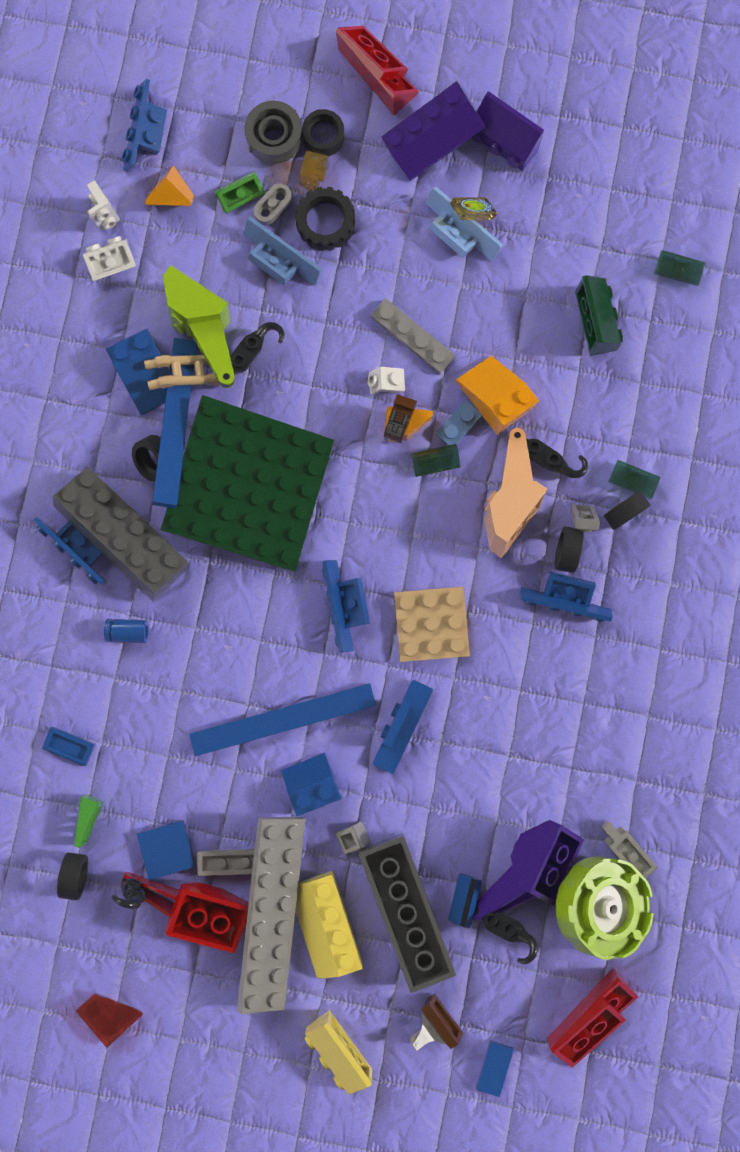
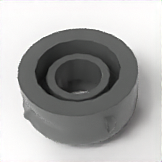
[245,100,303,164]

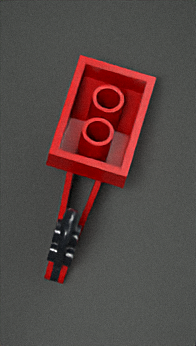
[112,872,249,954]

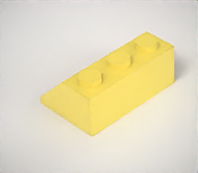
[305,1010,372,1095]

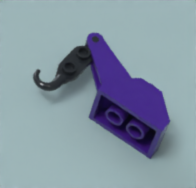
[473,820,584,964]

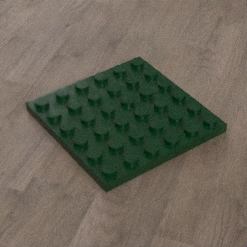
[160,395,334,572]

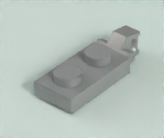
[600,820,658,878]

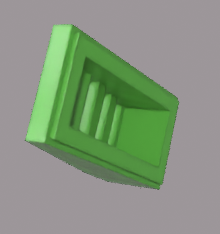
[74,794,103,848]

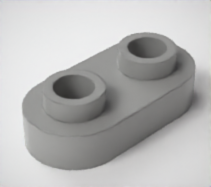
[254,183,292,225]

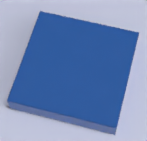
[137,820,196,880]

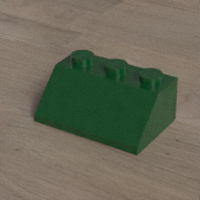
[575,275,623,356]

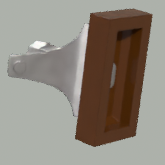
[410,993,463,1051]

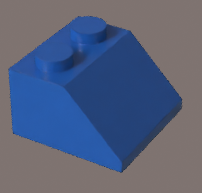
[281,753,342,817]

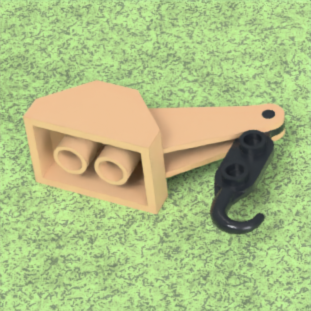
[484,428,588,559]

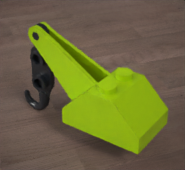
[162,265,285,388]

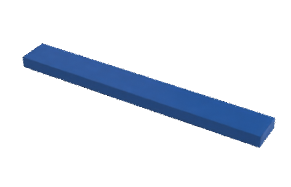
[152,337,196,509]
[189,683,376,756]

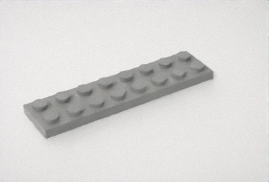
[237,817,306,1014]

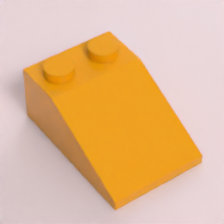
[456,355,539,435]

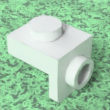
[368,367,405,395]

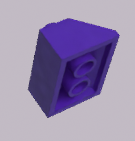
[472,91,544,171]

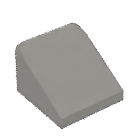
[335,822,370,855]

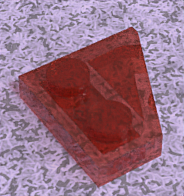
[76,992,143,1048]

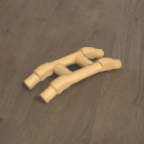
[144,355,221,390]

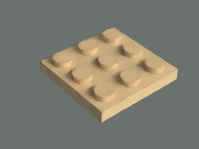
[394,587,470,662]

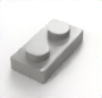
[570,504,600,532]

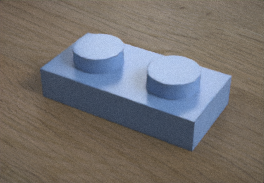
[435,400,482,449]

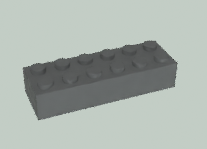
[53,467,188,601]
[359,833,456,993]

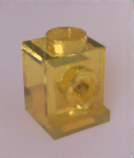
[300,151,329,191]

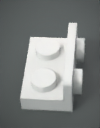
[87,180,120,231]
[83,236,136,281]

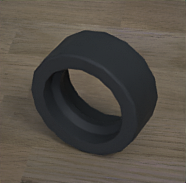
[302,109,345,157]
[132,435,161,482]
[604,491,651,530]
[555,526,584,573]
[57,852,88,900]

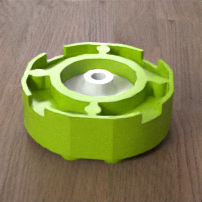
[556,856,654,960]

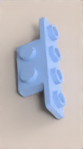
[426,187,503,261]

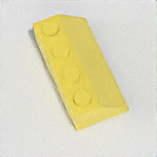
[296,871,363,979]

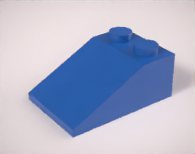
[106,328,169,416]

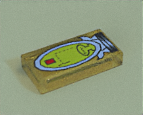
[450,197,498,220]

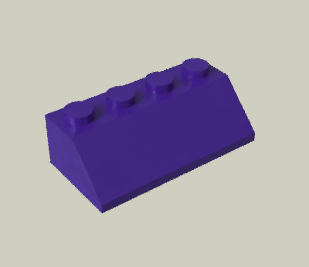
[381,81,486,181]

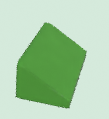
[214,171,265,214]

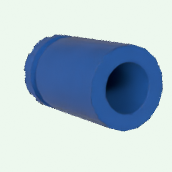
[104,619,149,643]

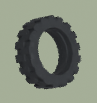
[295,187,355,251]

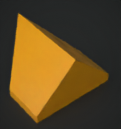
[145,165,194,206]

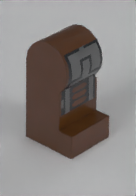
[383,394,417,443]

